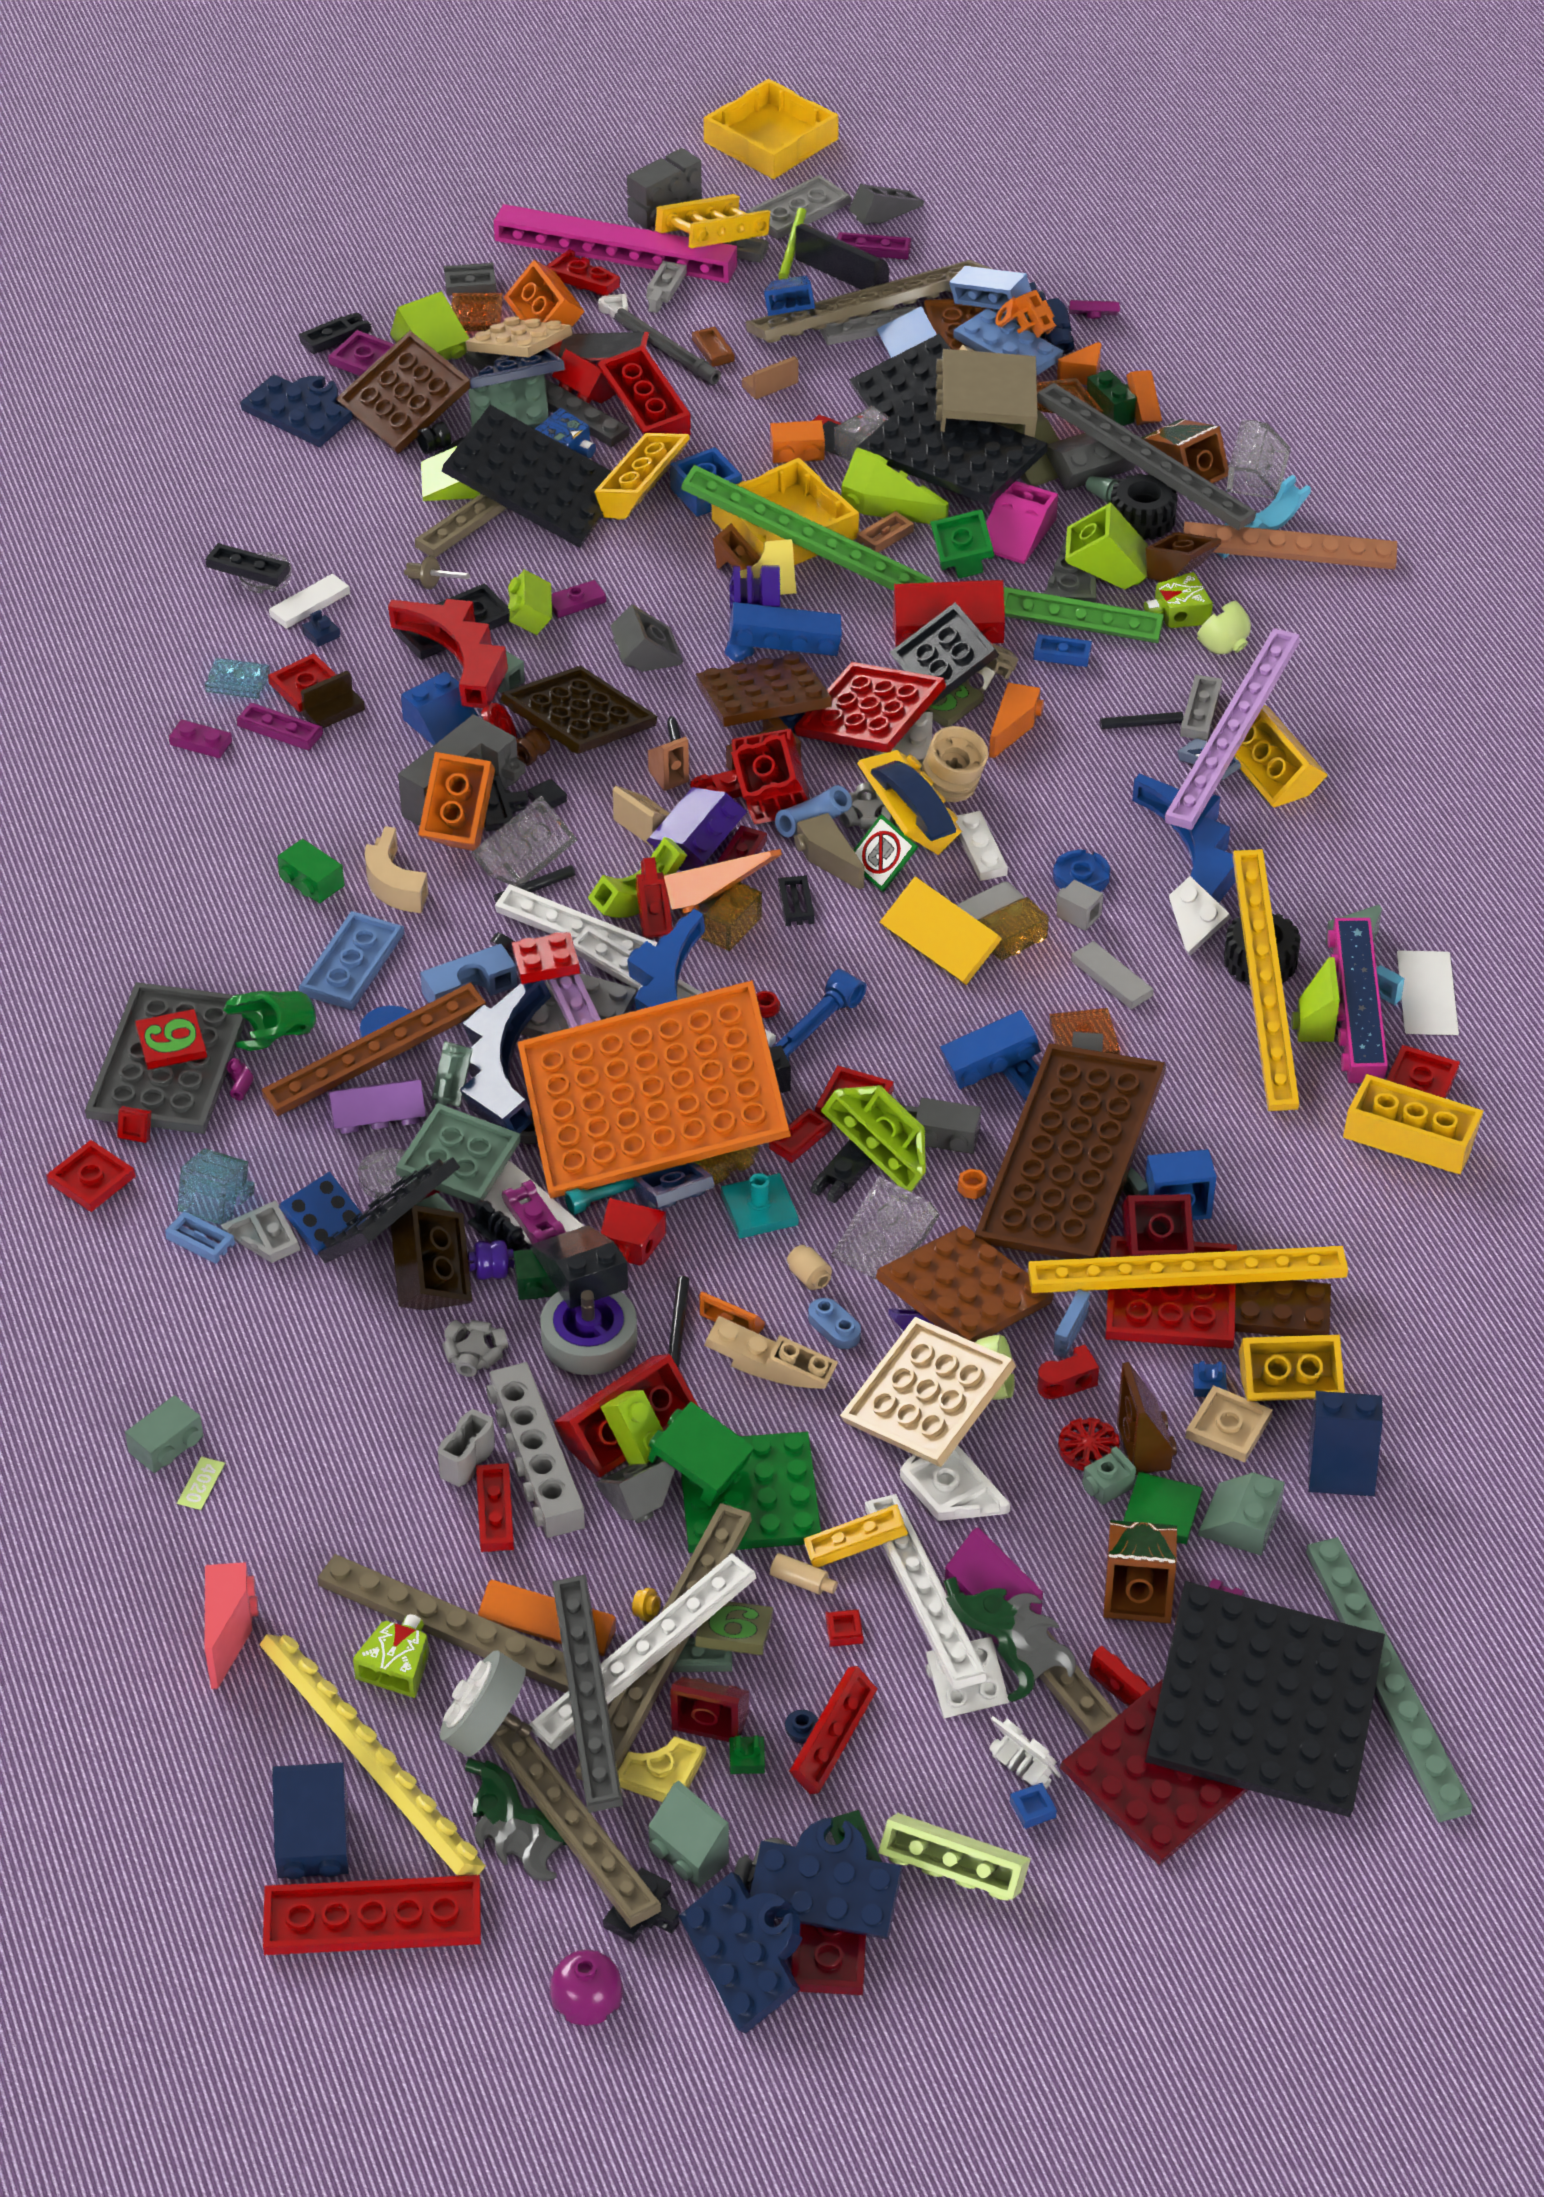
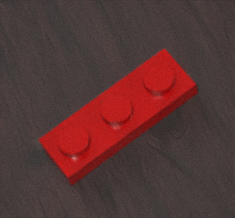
[476,1463,514,1552]

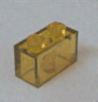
[981,897,1049,961]

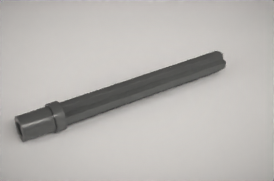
[614,308,721,385]

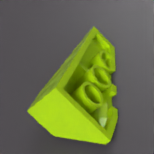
[841,448,949,524]

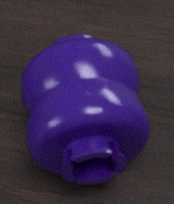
[468,1240,514,1280]

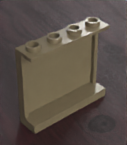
[936,349,1038,438]

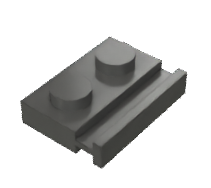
[444,263,496,296]

